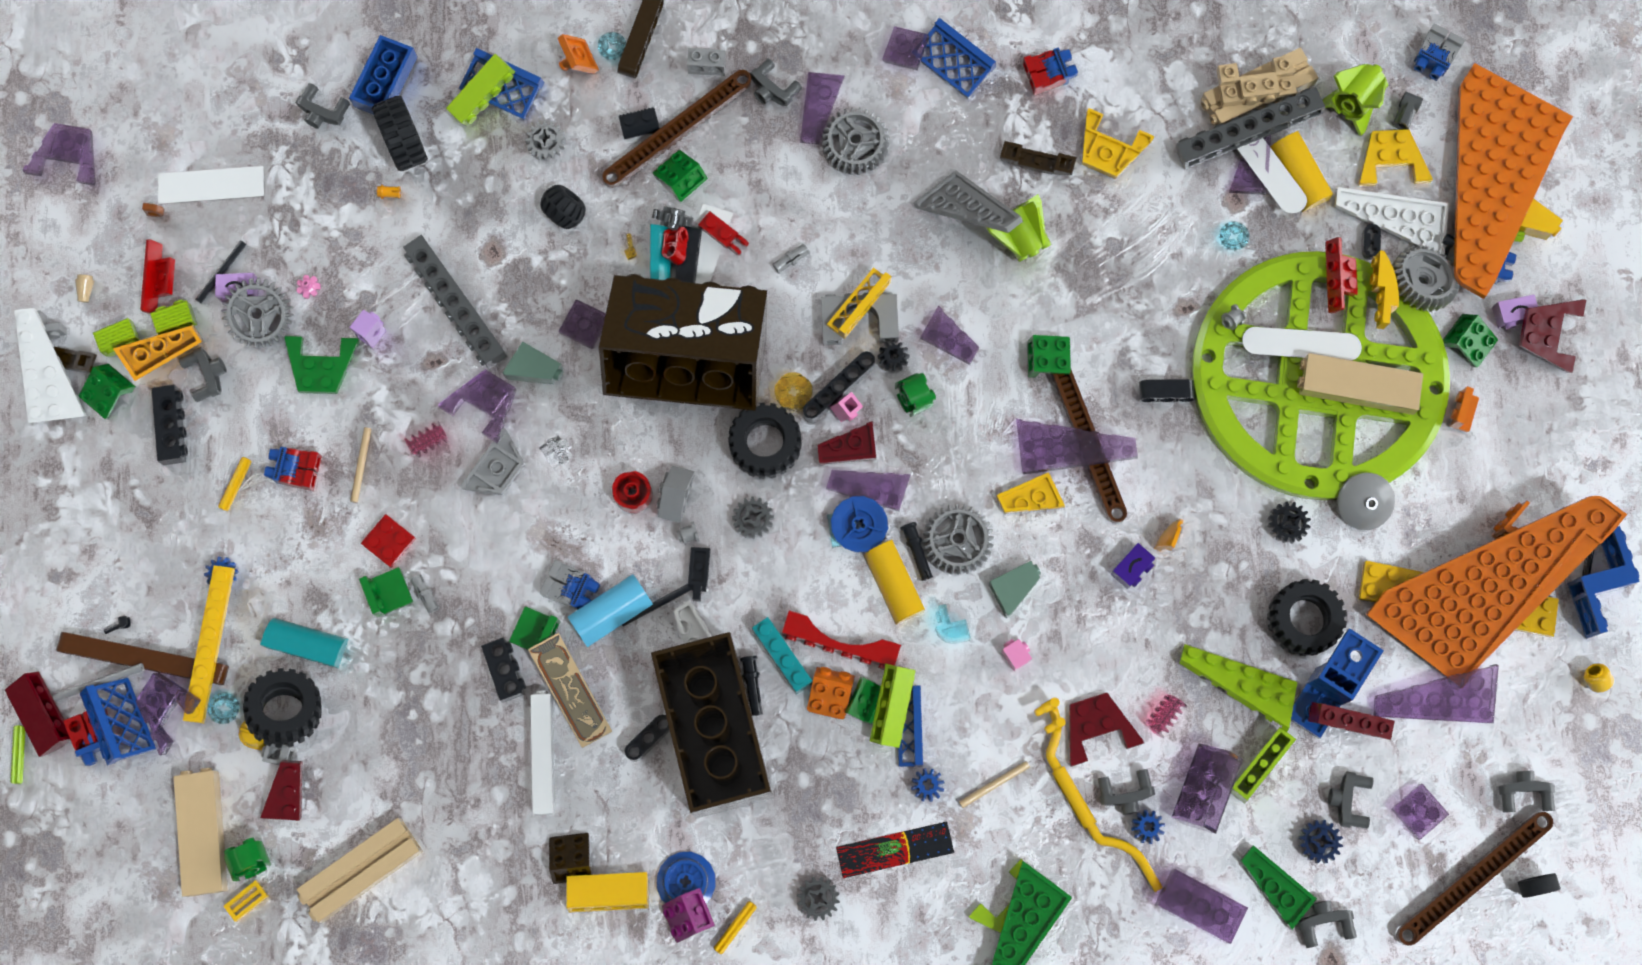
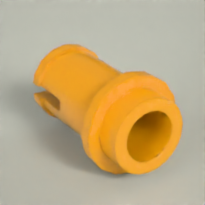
[377,184,401,199]

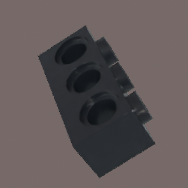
[481,638,526,703]

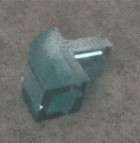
[935,604,971,644]

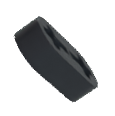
[1361,224,1381,260]

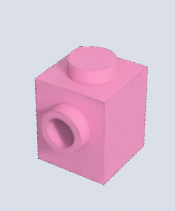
[830,392,863,422]
[1001,639,1032,671]

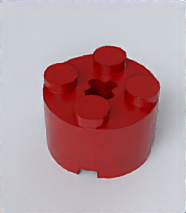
[612,471,653,514]

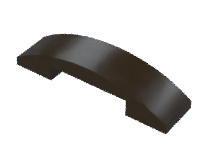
[1000,141,1077,175]
[53,347,97,373]

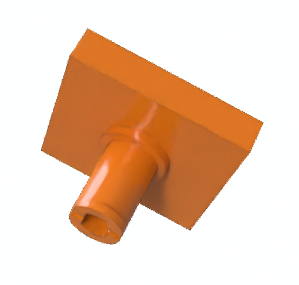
[557,34,599,74]

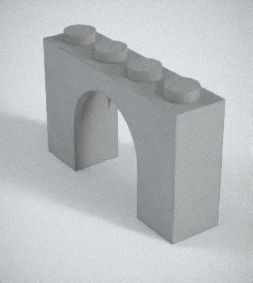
[821,292,899,346]

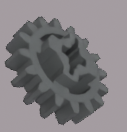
[652,206,693,229]
[732,497,774,539]
[797,877,840,921]

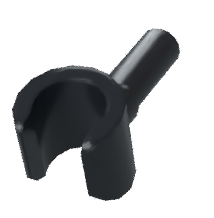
[1442,234,1455,260]
[104,616,131,634]

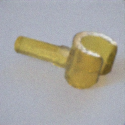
[624,233,637,260]

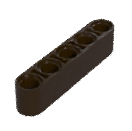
[617,0,664,79]

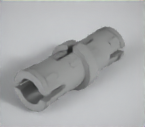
[772,244,810,273]
[410,574,440,614]

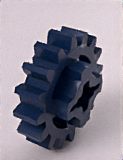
[1298,820,1343,864]

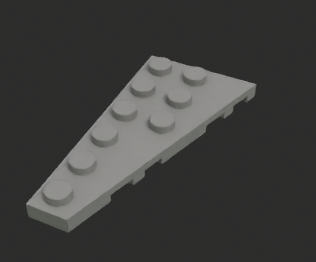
[913,170,1023,233]

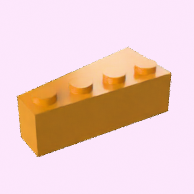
[113,325,204,381]

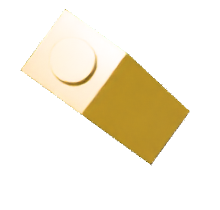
[1519,199,1563,240]

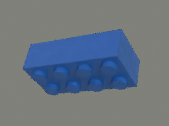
[349,35,418,115]

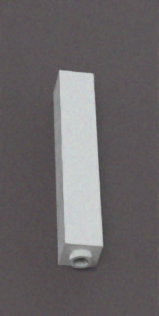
[530,691,555,815]

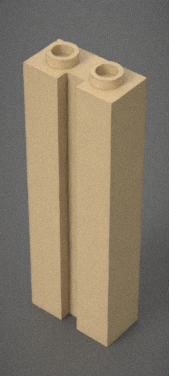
[1201,47,1319,126]
[1297,353,1423,415]
[174,768,228,897]
[297,818,423,923]

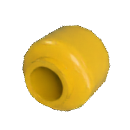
[1584,663,1614,693]

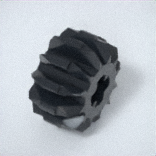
[877,340,910,373]

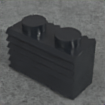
[618,107,659,139]

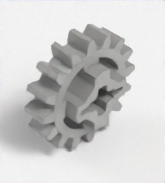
[525,120,566,161]

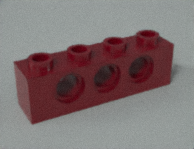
[1308,702,1395,740]

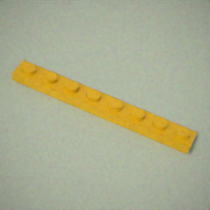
[183,565,235,724]

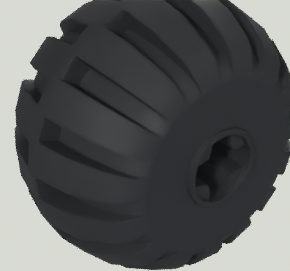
[540,185,586,229]

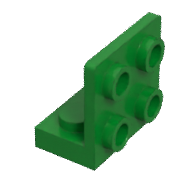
[653,150,708,202]
[1443,314,1498,368]
[1027,335,1071,378]
[79,363,136,419]
[359,567,413,618]
[509,607,561,650]

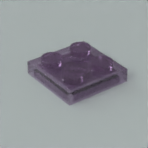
[882,26,929,70]
[558,299,606,349]
[1391,783,1449,840]

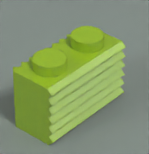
[150,300,198,334]
[93,318,140,357]

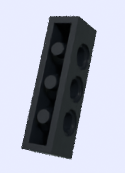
[151,385,188,466]

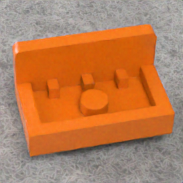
[1450,386,1479,432]

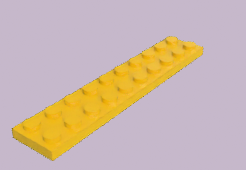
[1358,561,1559,638]

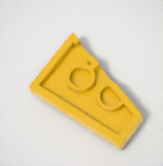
[996,472,1065,514]

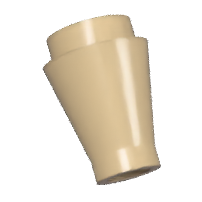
[75,274,95,303]

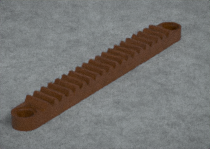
[602,70,752,188]
[1050,370,1127,524]
[1396,812,1554,946]

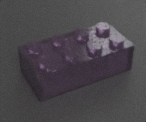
[1171,743,1243,834]
[1154,869,1248,944]

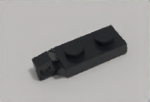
[688,547,711,602]

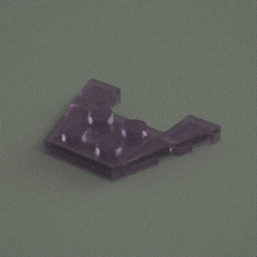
[23,123,96,186]
[438,369,517,443]
[136,672,201,756]

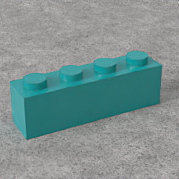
[752,617,813,695]

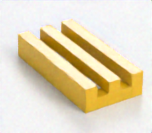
[223,880,269,922]

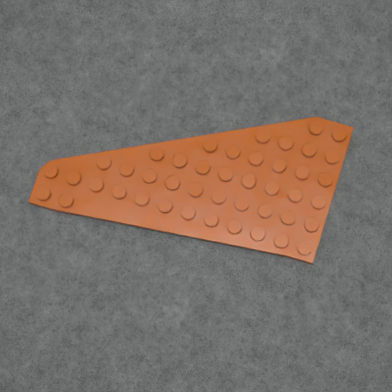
[1454,63,1573,299]
[1366,496,1627,688]

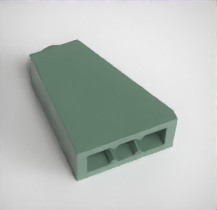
[503,342,564,385]
[988,561,1041,618]

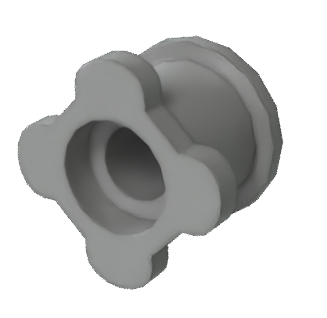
[1221,304,1247,330]
[677,521,700,545]

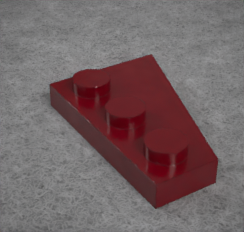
[817,421,876,465]
[260,760,303,821]

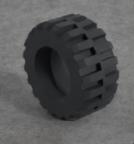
[372,96,428,171]
[728,402,802,479]
[1267,579,1347,656]
[243,668,322,748]

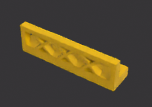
[827,267,892,339]

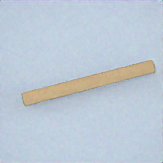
[350,427,372,503]
[959,761,1030,808]

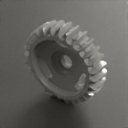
[822,107,890,175]
[1392,245,1460,312]
[221,278,294,348]
[922,504,994,575]

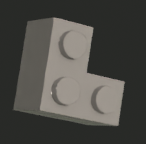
[656,466,694,523]

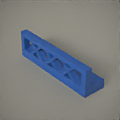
[898,685,923,767]

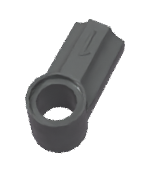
[1393,91,1423,130]

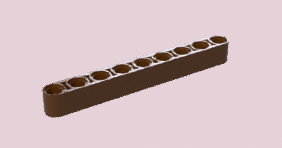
[56,632,229,685]

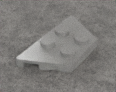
[460,428,525,495]

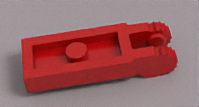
[698,211,749,256]

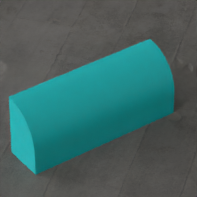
[650,224,671,280]
[260,618,348,669]

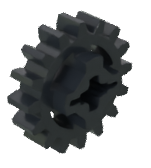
[1267,501,1311,544]

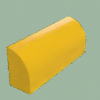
[1270,131,1333,212]
[864,540,925,625]
[567,872,649,913]

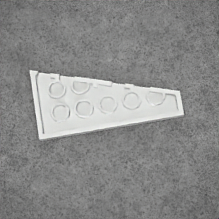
[1334,187,1449,256]
[14,308,88,423]

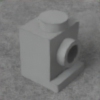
[261,744,295,765]

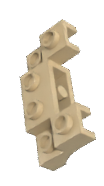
[1216,56,1297,107]

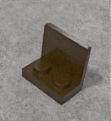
[549,833,593,884]

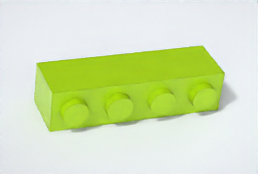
[446,54,516,126]
[869,664,916,748]
[1229,727,1296,804]

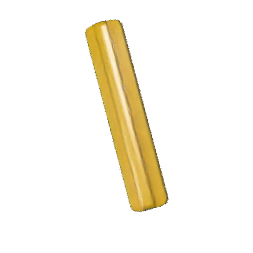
[218,457,252,511]
[714,901,757,954]

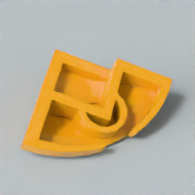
[1154,518,1183,552]

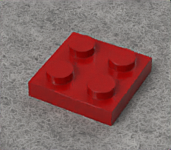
[361,514,416,568]

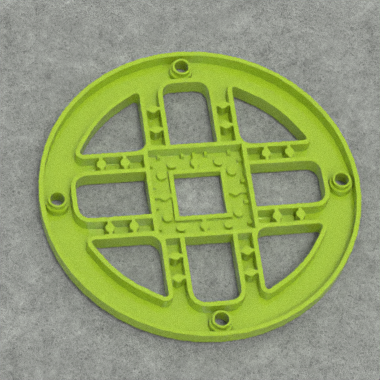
[1191,251,1450,500]

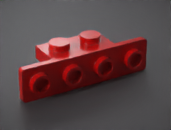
[1325,237,1358,314]
[140,239,175,314]

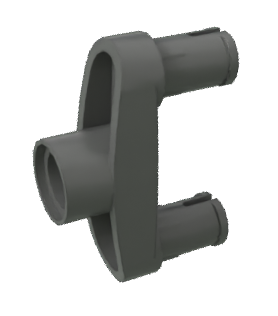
[750,58,802,106]
[295,83,350,129]
[179,347,227,402]
[1098,769,1155,815]
[1328,771,1374,829]
[1499,771,1555,813]
[1298,900,1357,948]

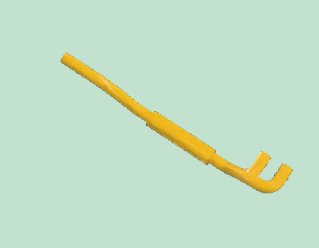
[1034,697,1163,892]

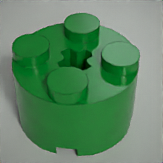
[895,373,936,417]
[224,838,271,881]

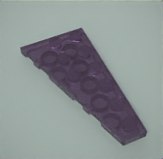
[1016,418,1138,475]
[1373,664,1499,723]

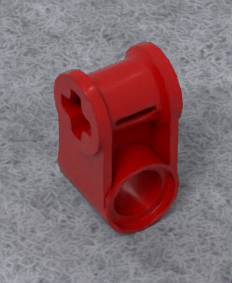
[662,227,688,265]

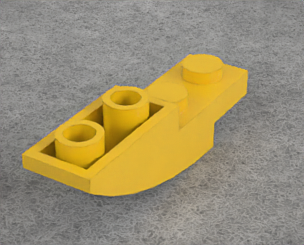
[1370,250,1399,330]

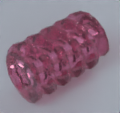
[404,421,448,458]
[1145,694,1188,738]

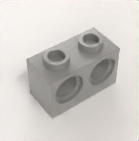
[687,48,726,76]

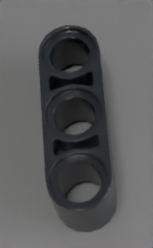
[1139,379,1195,402]
[625,714,670,762]

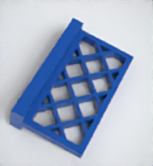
[912,18,996,98]
[459,48,545,120]
[80,678,156,766]

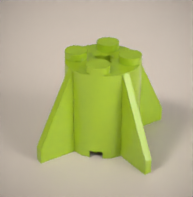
[1322,64,1388,136]
[986,194,1052,262]

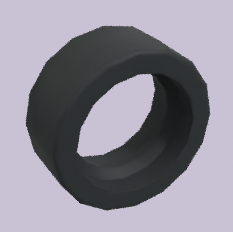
[1518,873,1561,898]

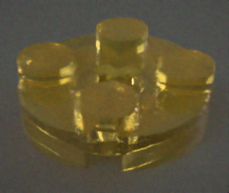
[775,372,813,411]

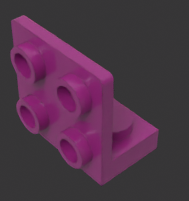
[662,888,715,943]

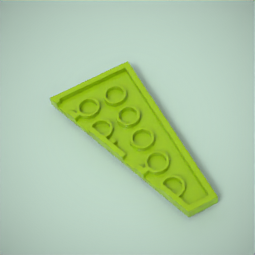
[1179,644,1297,732]

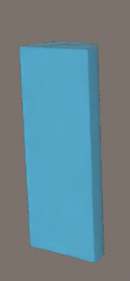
[568,574,653,647]

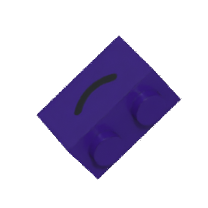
[1111,543,1155,589]

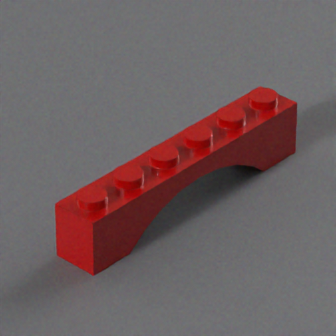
[782,610,901,670]

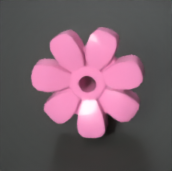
[296,275,321,299]

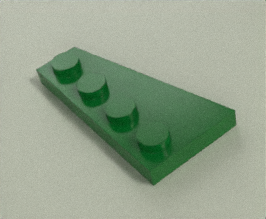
[1240,845,1317,930]

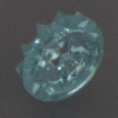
[598,32,626,60]
[1219,221,1249,251]
[208,693,240,724]

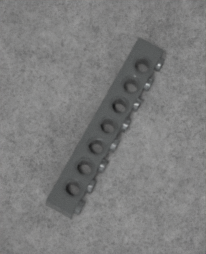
[1176,87,1325,169]
[403,235,508,369]

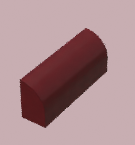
[5,671,71,757]

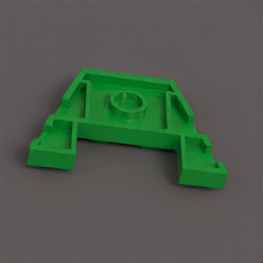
[285,336,360,394]

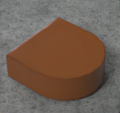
[142,203,165,217]

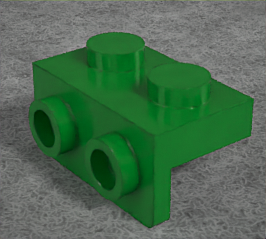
[845,677,881,724]

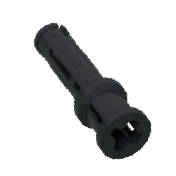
[900,522,933,581]
[740,656,763,716]

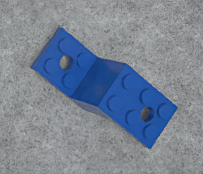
[1567,526,1640,639]
[1291,628,1384,739]

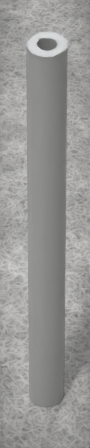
[53,663,144,701]

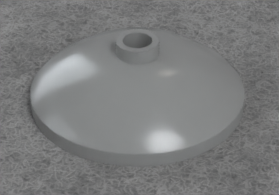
[1337,472,1395,530]

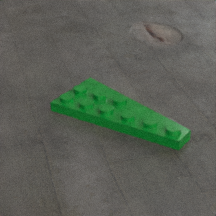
[991,861,1073,965]

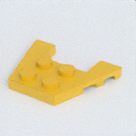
[1082,108,1154,179]
[1359,129,1433,186]

